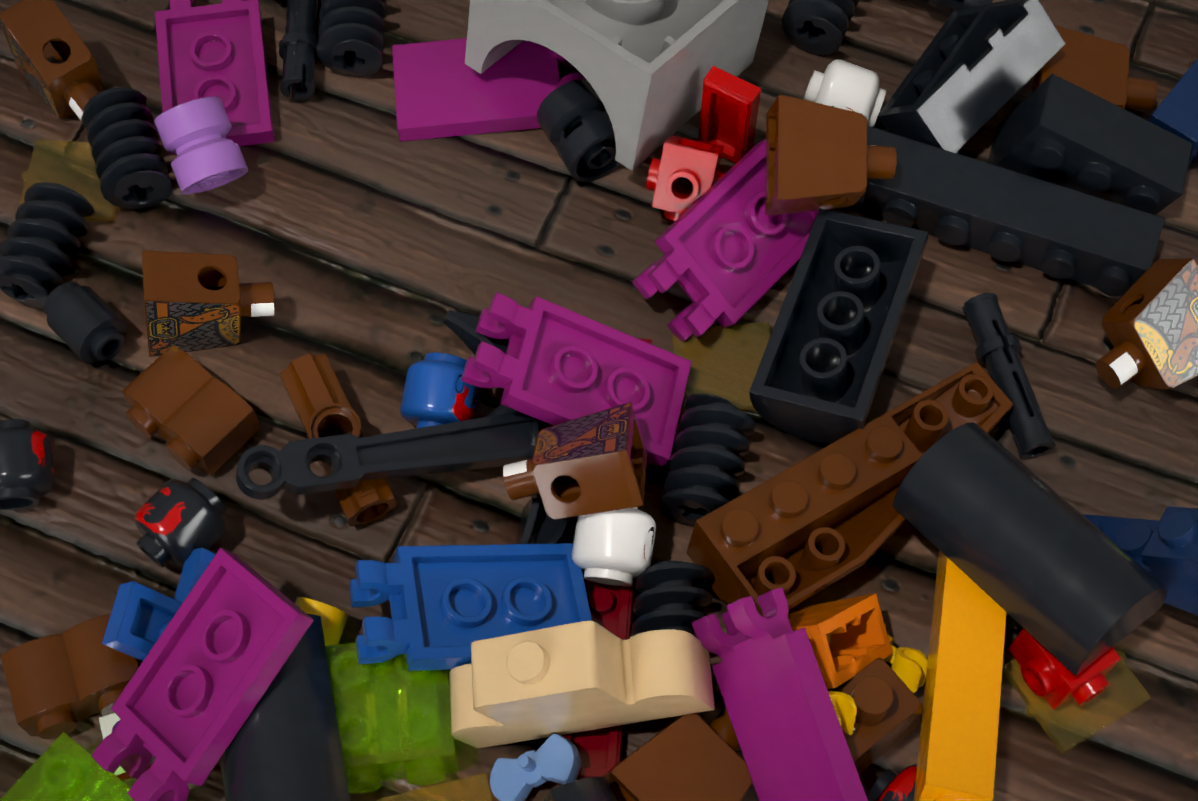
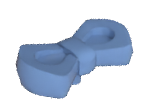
[489,734,581,801]

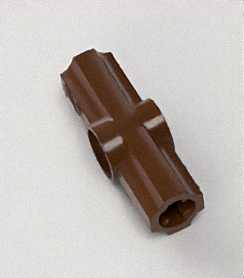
[280,353,397,527]

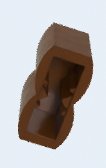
[122,345,261,476]
[1,613,143,739]

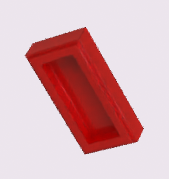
[698,66,761,163]

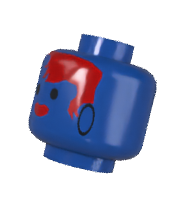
[400,352,480,428]

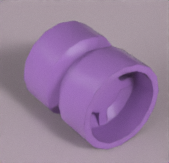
[154,97,248,195]

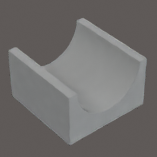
[465,0,769,171]

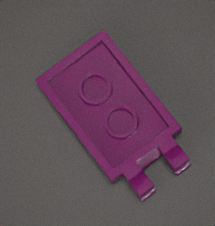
[155,0,275,155]
[392,38,586,142]
[632,139,818,342]
[461,292,692,468]
[91,548,314,801]
[692,587,868,801]

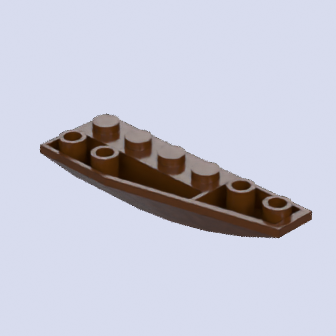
[686,361,1013,616]

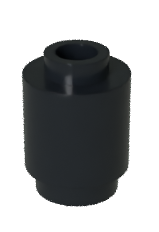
[43,282,127,363]

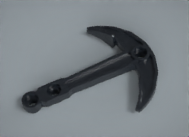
[236,310,571,544]

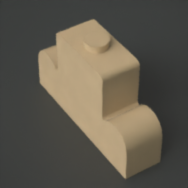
[449,621,715,749]

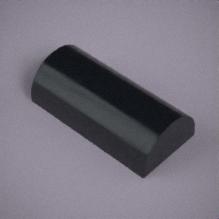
[749,208,928,444]
[892,422,1168,676]
[220,613,350,801]

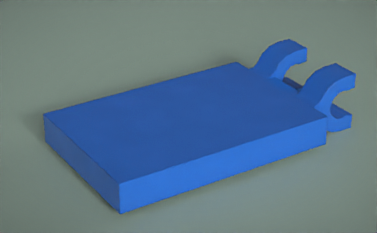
[349,543,592,671]

